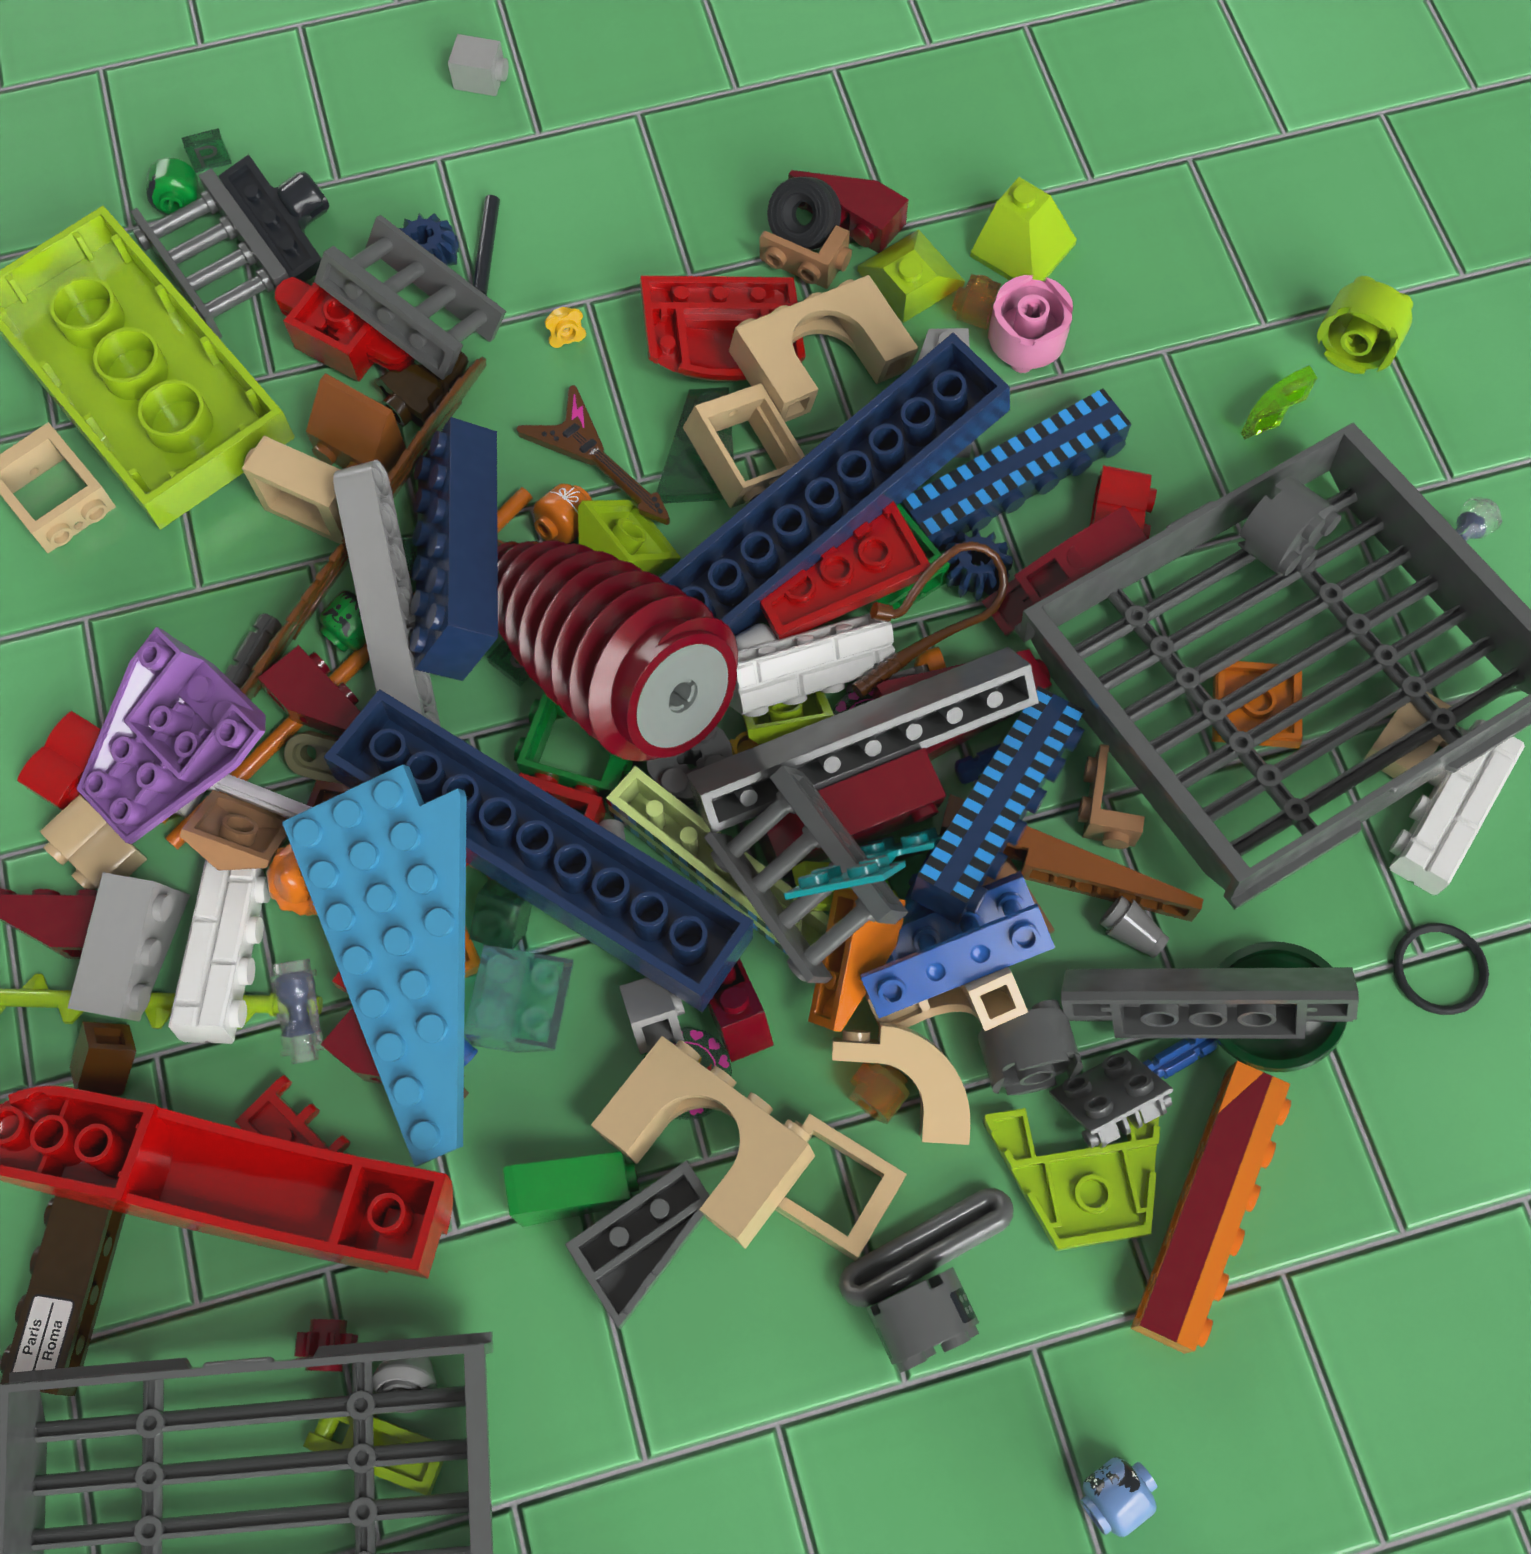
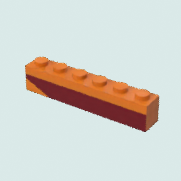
[1130,1061,1291,1354]

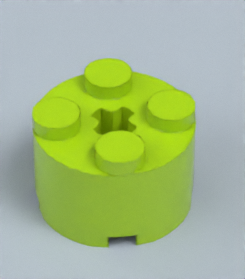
[1317,276,1413,374]

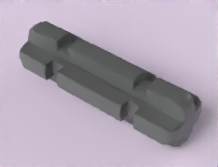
[224,613,282,689]

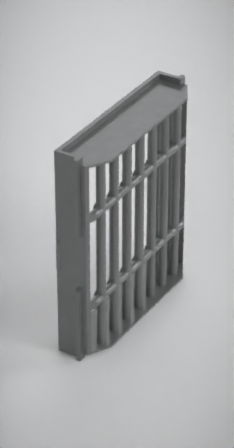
[1015,422,1531,910]
[0,1331,493,1554]

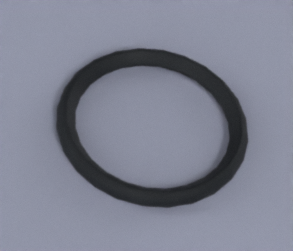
[1393,923,1489,1015]

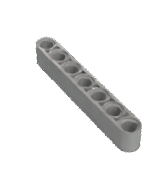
[333,460,441,727]

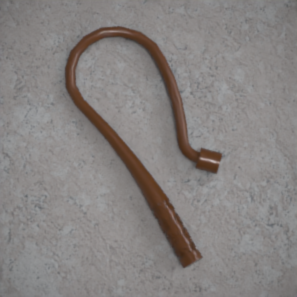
[852,541,1008,698]

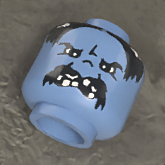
[1080,1457,1158,1537]

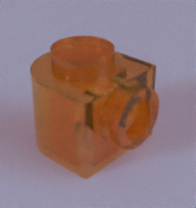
[952,274,1001,330]
[848,1062,910,1124]

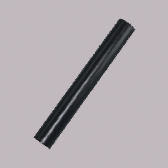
[473,195,500,296]

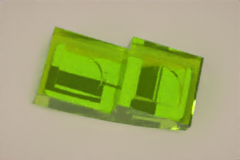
[1241,365,1317,440]

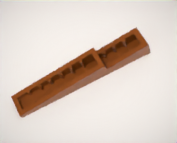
[940,794,1203,922]

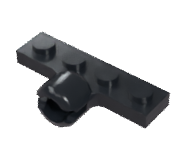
[218,154,330,282]

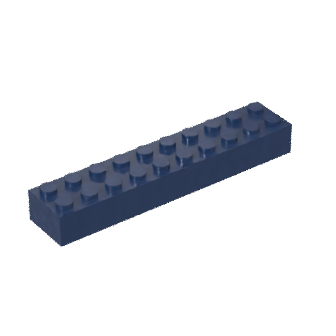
[660,332,1010,636]
[324,689,754,1012]

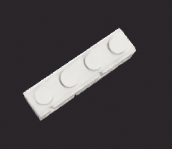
[729,613,895,717]
[1389,719,1525,895]
[168,860,271,1044]

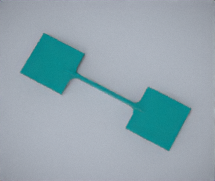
[784,827,944,900]

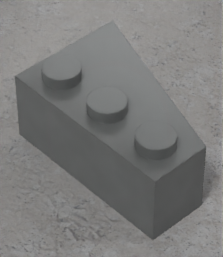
[565,1160,710,1329]

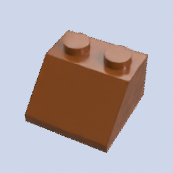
[306,373,406,474]

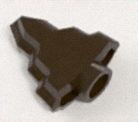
[376,352,469,428]

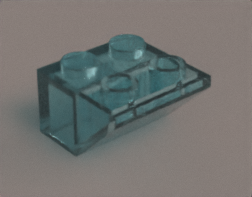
[464,945,574,1053]

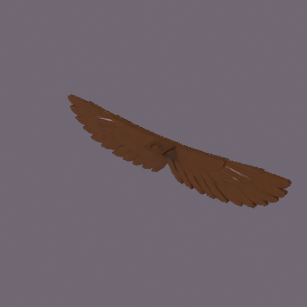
[240,356,487,700]

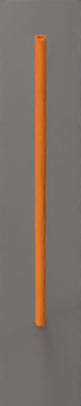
[165,487,533,850]

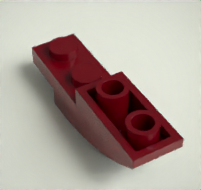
[982,506,1148,637]

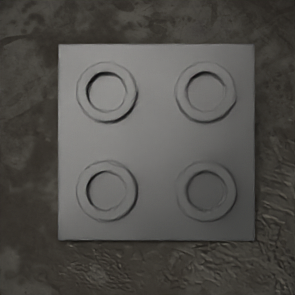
[1049,1050,1174,1148]

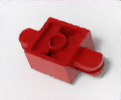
[275,277,415,382]

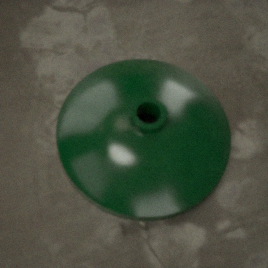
[1215,941,1347,1072]

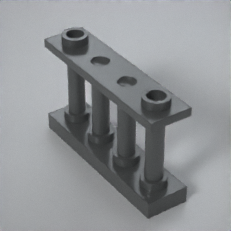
[130,168,289,339]
[314,215,506,380]
[704,765,908,983]

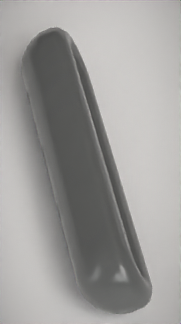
[839,1188,1014,1307]

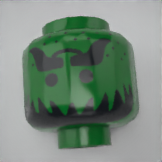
[146,158,198,215]
[319,590,366,653]

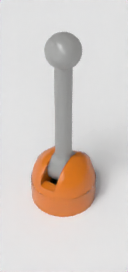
[846,646,946,695]

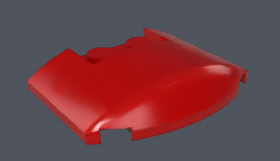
[640,276,806,382]

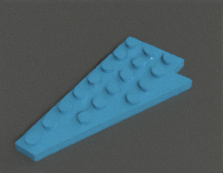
[282,765,467,1167]

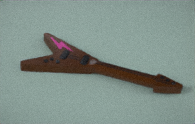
[517,385,670,525]

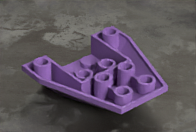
[77,627,266,844]

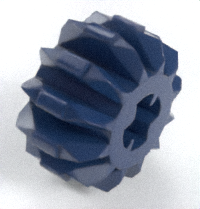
[399,213,459,266]
[945,528,1013,601]

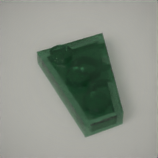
[656,387,734,504]

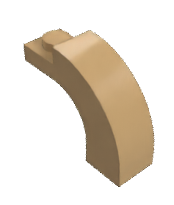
[865,967,1028,1031]
[831,1021,970,1145]

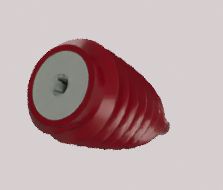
[497,540,738,761]

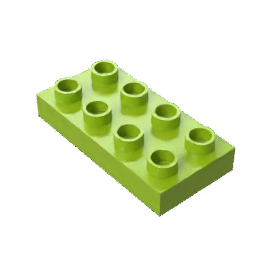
[0,205,295,530]

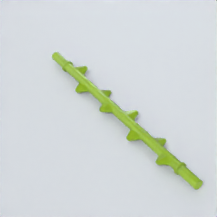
[0,974,323,1029]

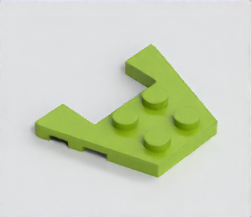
[983,1108,1160,1251]

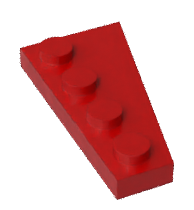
[760,501,931,640]

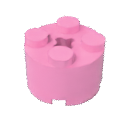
[988,275,1073,373]

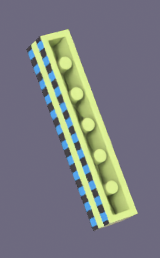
[606,766,829,954]

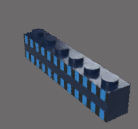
[900,388,1131,551]
[910,686,1085,925]

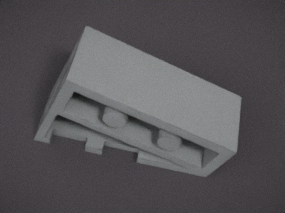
[67,872,190,1022]

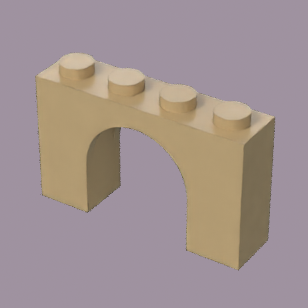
[729,275,918,422]
[591,1036,815,1249]

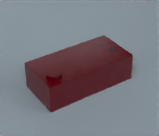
[758,748,946,878]

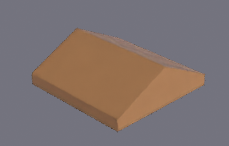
[180,790,289,871]

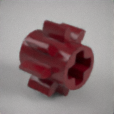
[294,1319,358,1372]

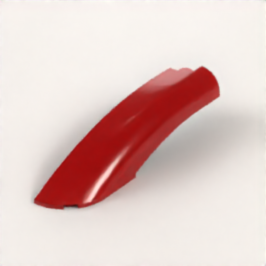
[0,1086,453,1279]

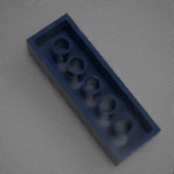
[410,417,498,681]

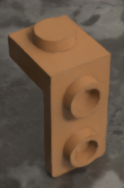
[759,225,852,289]
[1077,744,1145,849]

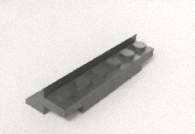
[1061,967,1359,1039]

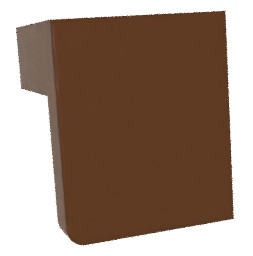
[70,1021,136,1096]

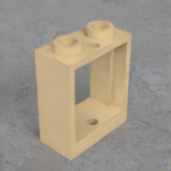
[683,383,805,508]
[0,422,116,553]
[242,436,344,544]
[775,1114,907,1261]

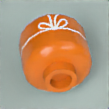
[533,483,592,544]

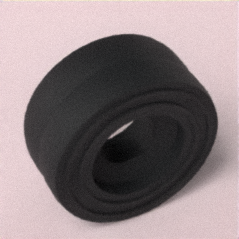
[767,177,841,249]

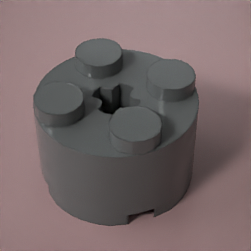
[1238,476,1341,576]
[978,999,1083,1095]

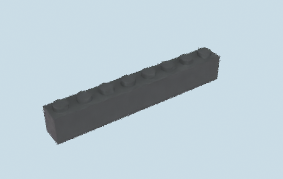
[686,647,1039,832]

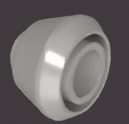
[372,1357,437,1413]

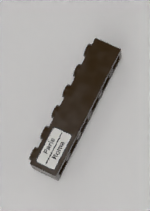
[0,1196,126,1396]

